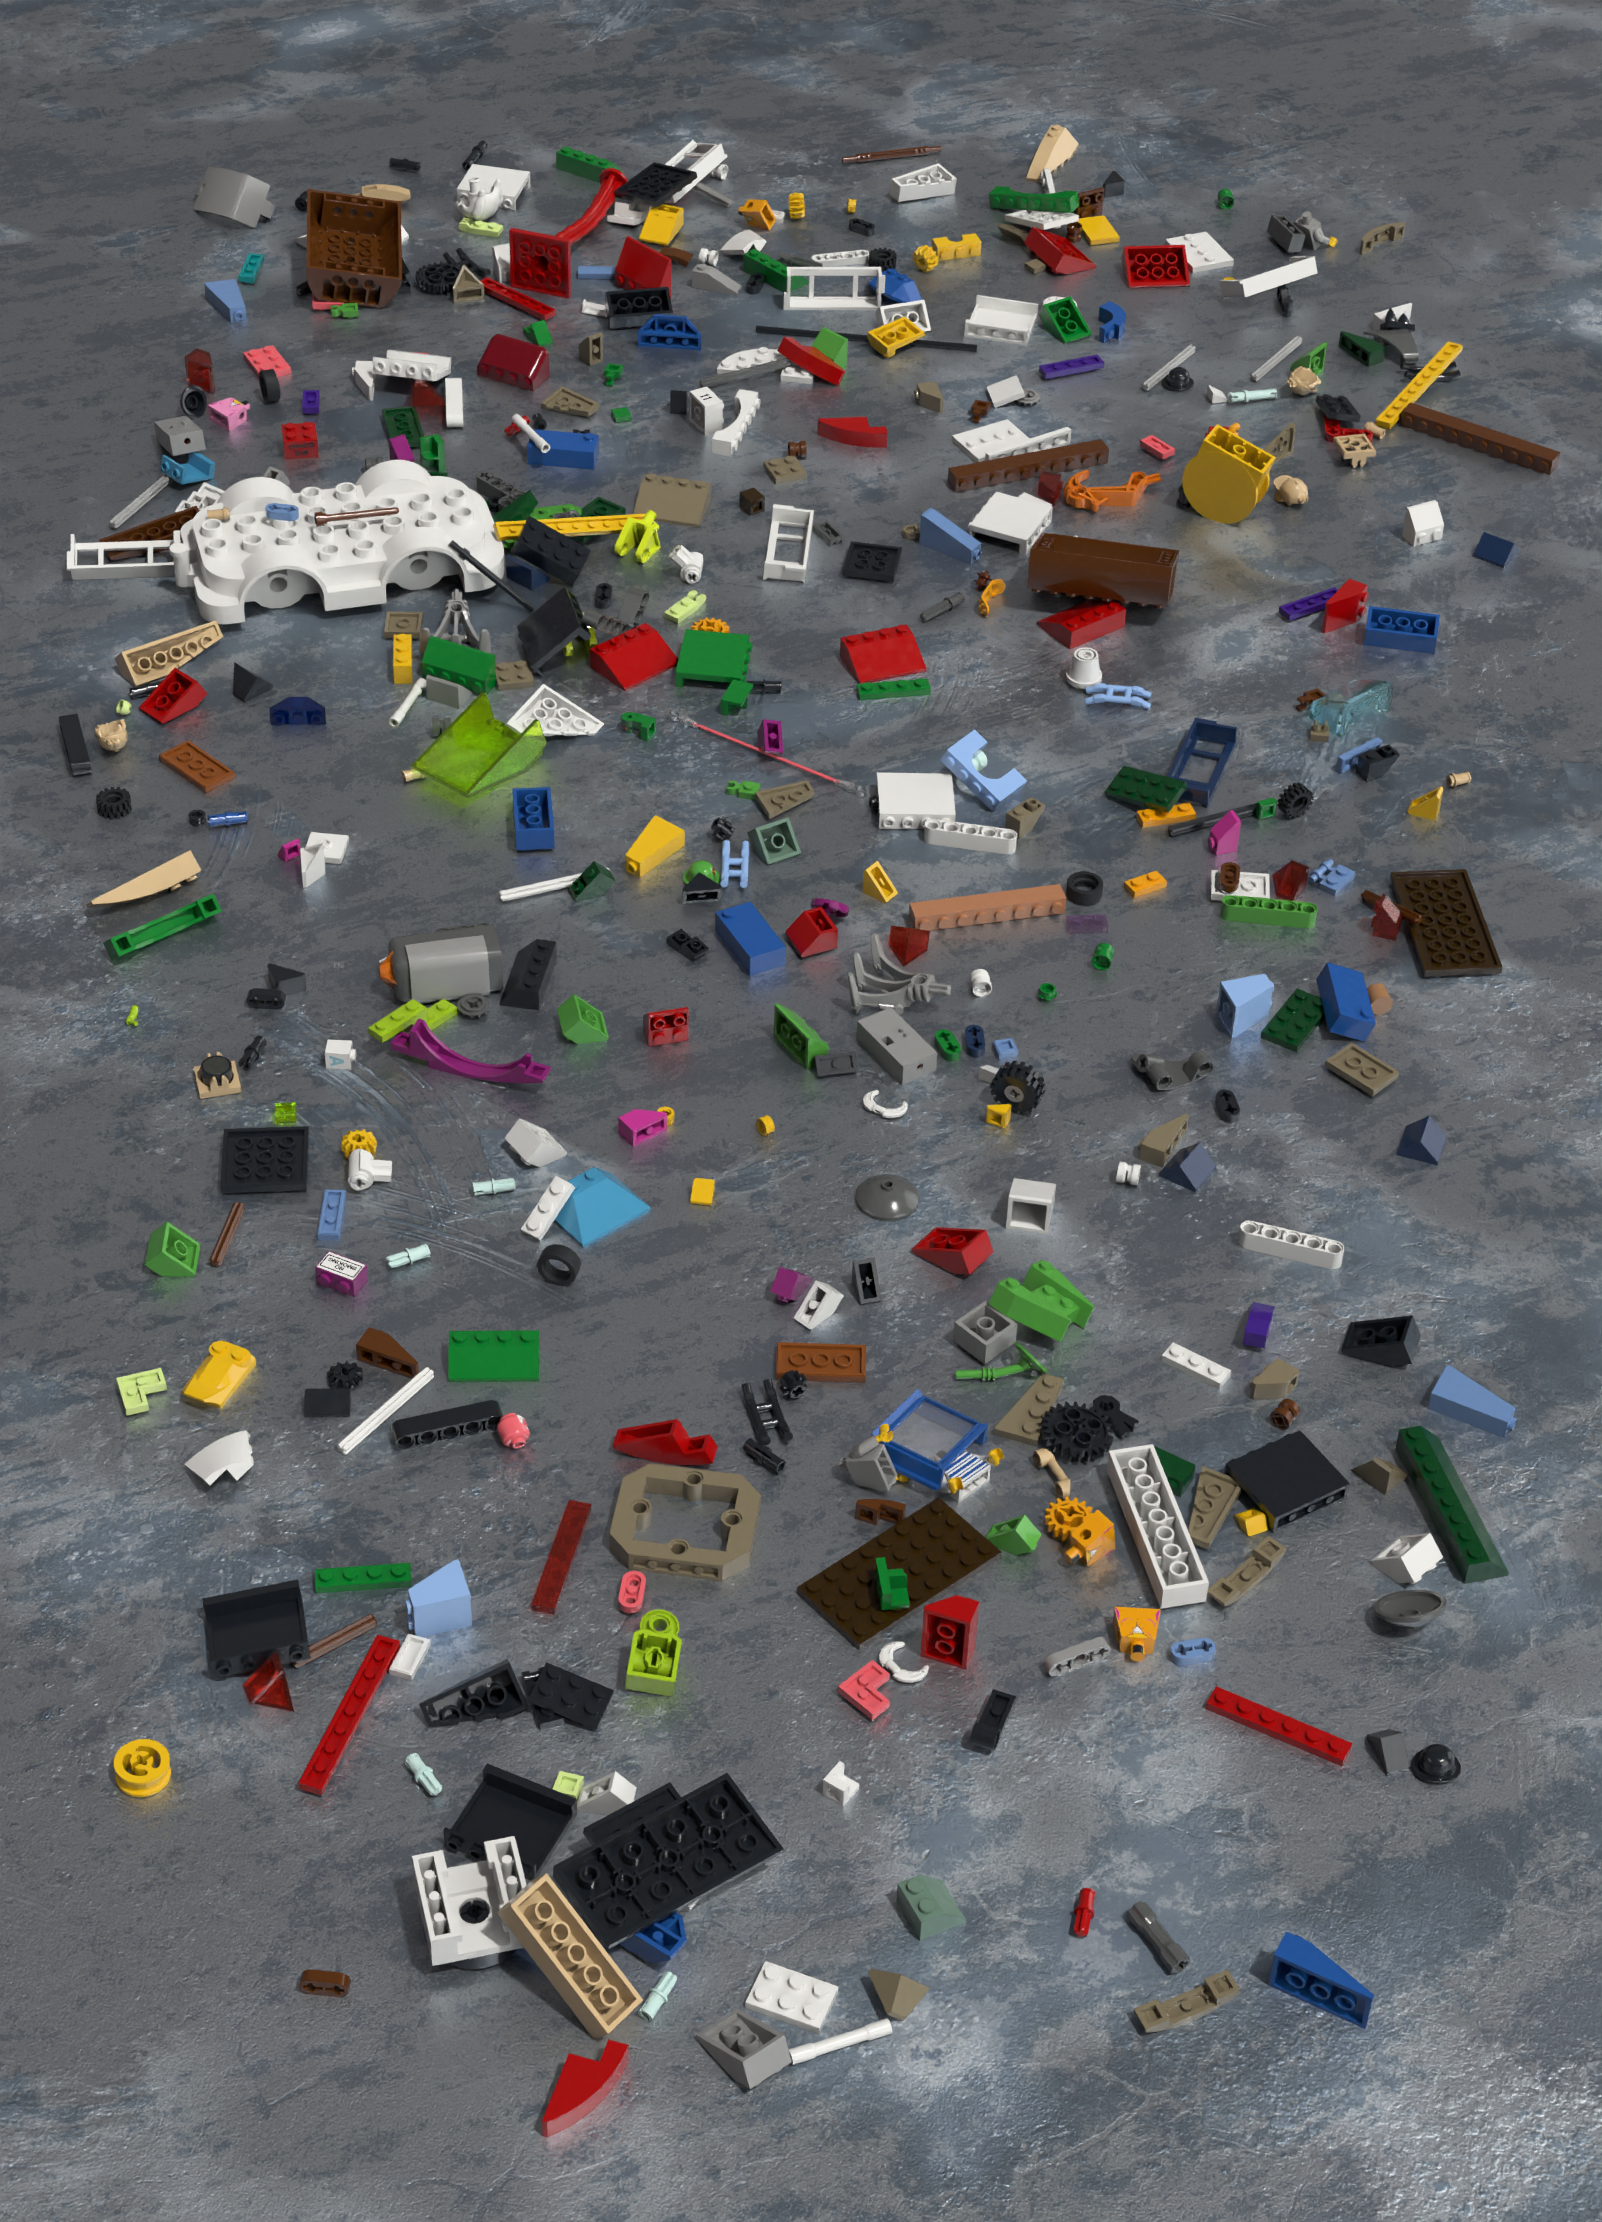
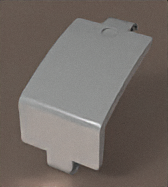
[193,166,275,228]

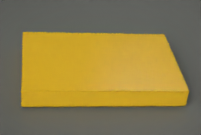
[1077,215,1120,245]

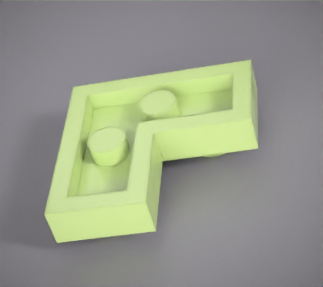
[116,1368,167,1416]

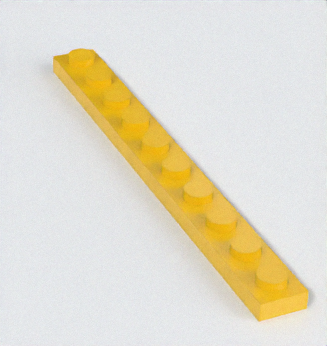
[1375,341,1463,429]
[493,514,654,541]

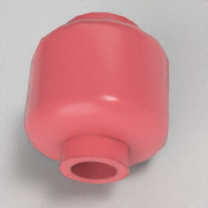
[497,1413,530,1449]

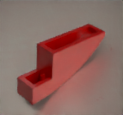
[777,337,846,385]
[817,417,888,448]
[612,1419,718,1465]
[542,2039,629,2137]

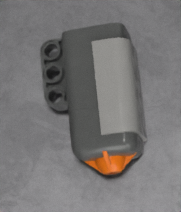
[378,923,503,1004]

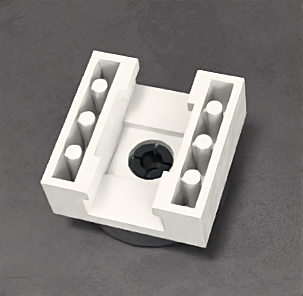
[412,1836,527,1970]

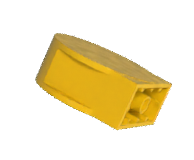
[1182,424,1276,524]

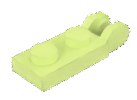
[458,217,503,238]
[664,590,707,624]

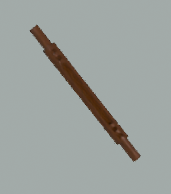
[842,146,942,163]

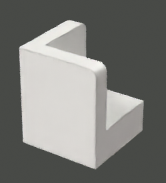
[822,1761,859,1807]

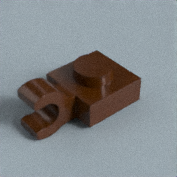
[971,400,991,423]
[1295,688,1329,712]

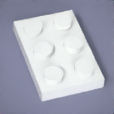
[1211,870,1270,901]
[745,1961,839,2034]

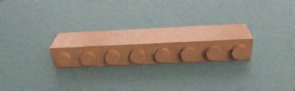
[909,884,1066,933]

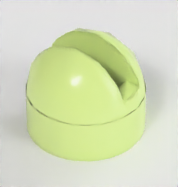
[116,699,132,715]

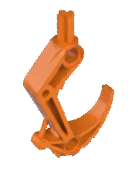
[1063,470,1162,511]

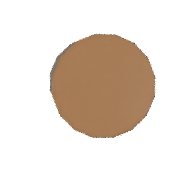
[1367,983,1393,1015]

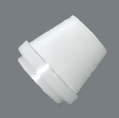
[1066,647,1102,690]

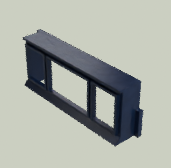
[1167,718,1237,808]

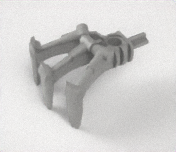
[419,589,492,658]
[848,933,951,1015]

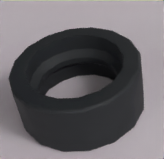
[259,369,281,402]
[1066,871,1103,905]
[537,1244,581,1286]

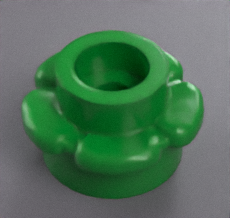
[1038,983,1057,1001]

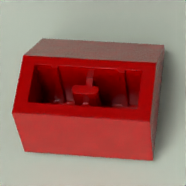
[785,907,838,958]
[643,1007,689,1047]

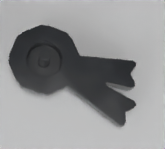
[1093,1395,1139,1438]

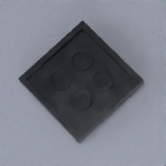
[842,541,902,582]

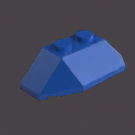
[867,268,922,303]
[637,314,701,350]
[619,1912,687,1964]

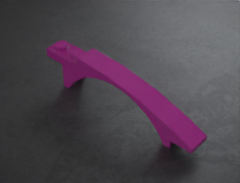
[391,1019,551,1084]

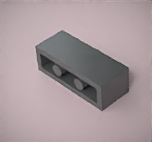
[1267,215,1306,253]

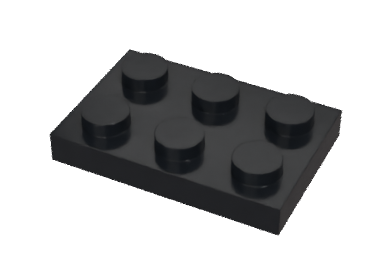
[1315,394,1361,422]
[528,1662,614,1730]

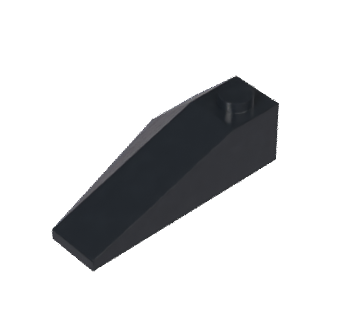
[419,1659,529,1727]

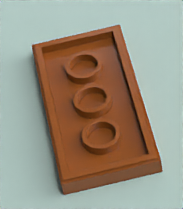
[158,740,236,793]
[776,1342,866,1383]

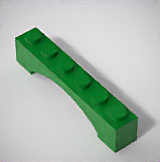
[989,186,1079,213]
[103,893,222,961]

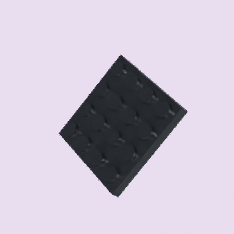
[613,162,697,207]
[220,1126,309,1193]

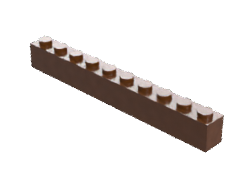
[1400,402,1561,475]
[948,439,1109,493]

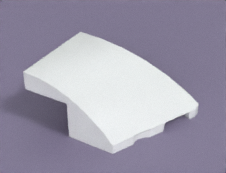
[607,201,652,225]
[721,230,766,255]
[175,482,225,513]
[185,1430,254,1486]

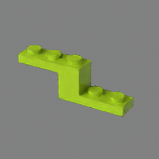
[368,999,458,1043]

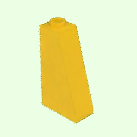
[625,815,685,878]

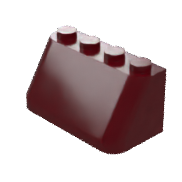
[477,334,550,392]

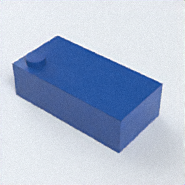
[527,429,599,470]
[1364,606,1440,654]
[512,787,555,851]
[715,902,786,976]
[1316,962,1376,1042]

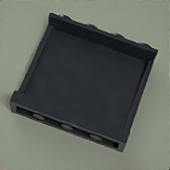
[517,587,591,677]
[1224,1430,1350,1533]
[202,1579,311,1678]
[443,1763,577,1881]

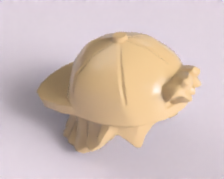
[1287,366,1321,396]
[1273,475,1309,506]
[94,719,128,752]

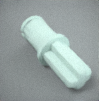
[472,1178,516,1196]
[386,1244,430,1268]
[405,1753,442,1796]
[638,1971,677,2021]

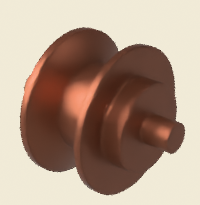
[973,570,992,590]

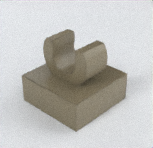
[1310,720,1329,742]

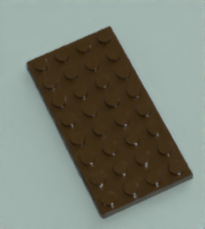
[1390,869,1503,977]
[797,1497,1002,1651]

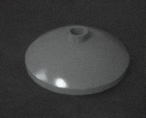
[856,1174,920,1222]
[1374,1590,1447,1629]

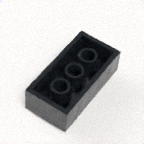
[605,287,673,329]
[510,516,591,586]

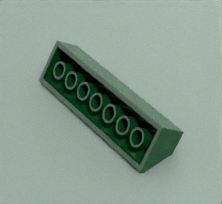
[1396,1426,1509,1584]

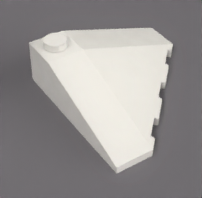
[506,684,604,736]

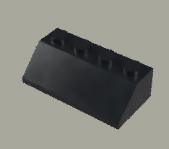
[500,939,557,1010]

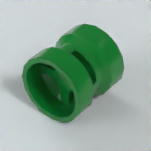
[1217,189,1235,209]
[1092,943,1114,970]

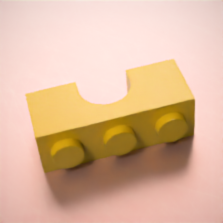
[932,233,981,261]
[393,634,413,684]

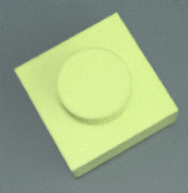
[553,1771,584,1799]

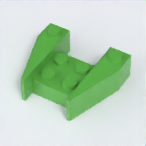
[989,1260,1095,1342]

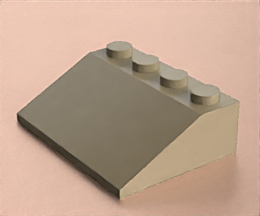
[633,474,711,527]

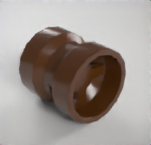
[1066,222,1082,243]
[788,441,807,458]
[1270,1398,1301,1430]

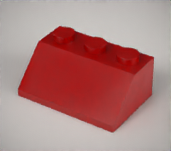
[920,1595,979,1670]

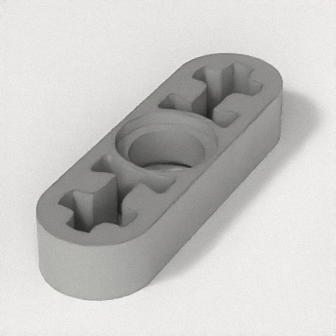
[1043,1637,1111,1676]

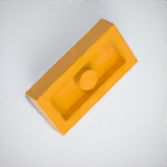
[1124,870,1167,898]

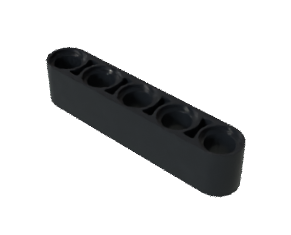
[59,714,92,776]
[390,1400,503,1450]

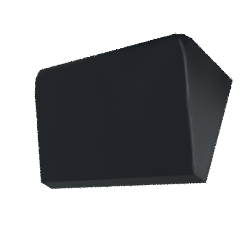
[304,1388,351,1417]

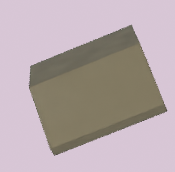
[997,223,1029,245]

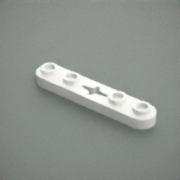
[1040,168,1055,194]

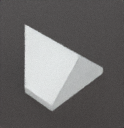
[300,843,326,887]

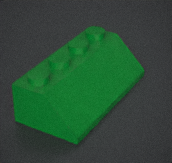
[556,147,622,183]
[743,249,809,293]
[421,636,496,696]
[448,1330,540,1382]

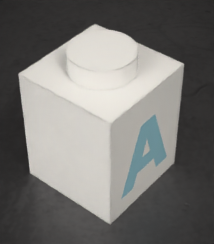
[325,1039,356,1070]

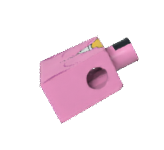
[208,398,250,432]

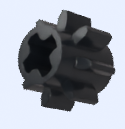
[711,817,735,840]
[779,1370,808,1398]

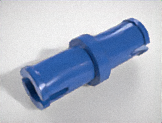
[208,811,248,827]

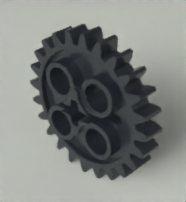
[415,262,462,294]
[1040,1401,1114,1462]

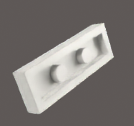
[521,1176,575,1241]
[1161,1342,1231,1389]

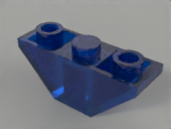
[269,697,326,725]

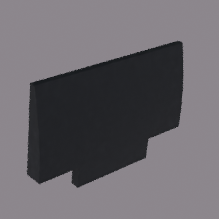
[553,1773,784,1949]

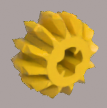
[788,192,805,219]
[912,245,939,272]
[341,1129,377,1160]

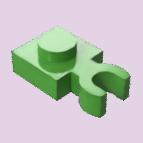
[331,303,359,318]
[726,781,761,800]

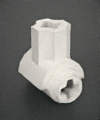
[669,545,703,584]
[348,1149,392,1190]

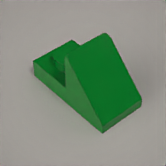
[523,320,553,347]

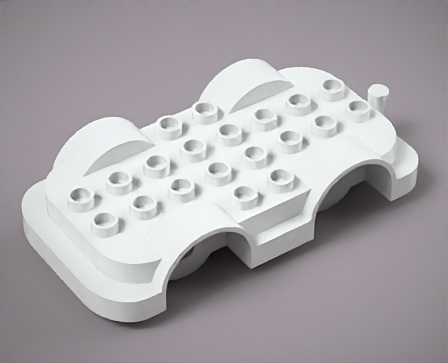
[169,460,505,624]

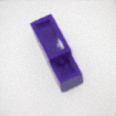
[1243,1302,1275,1349]

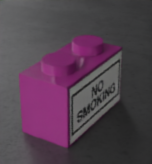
[315,1251,368,1297]

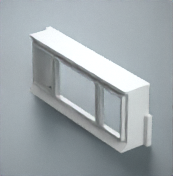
[664,140,727,203]
[1219,256,1318,300]
[783,267,885,310]
[763,504,814,584]
[67,530,181,580]

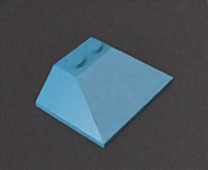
[553,1167,651,1248]

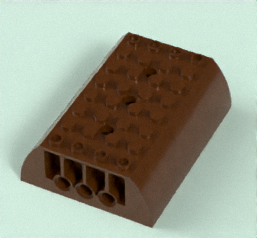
[306,189,402,308]
[1027,532,1179,609]

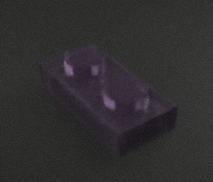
[1066,914,1108,934]

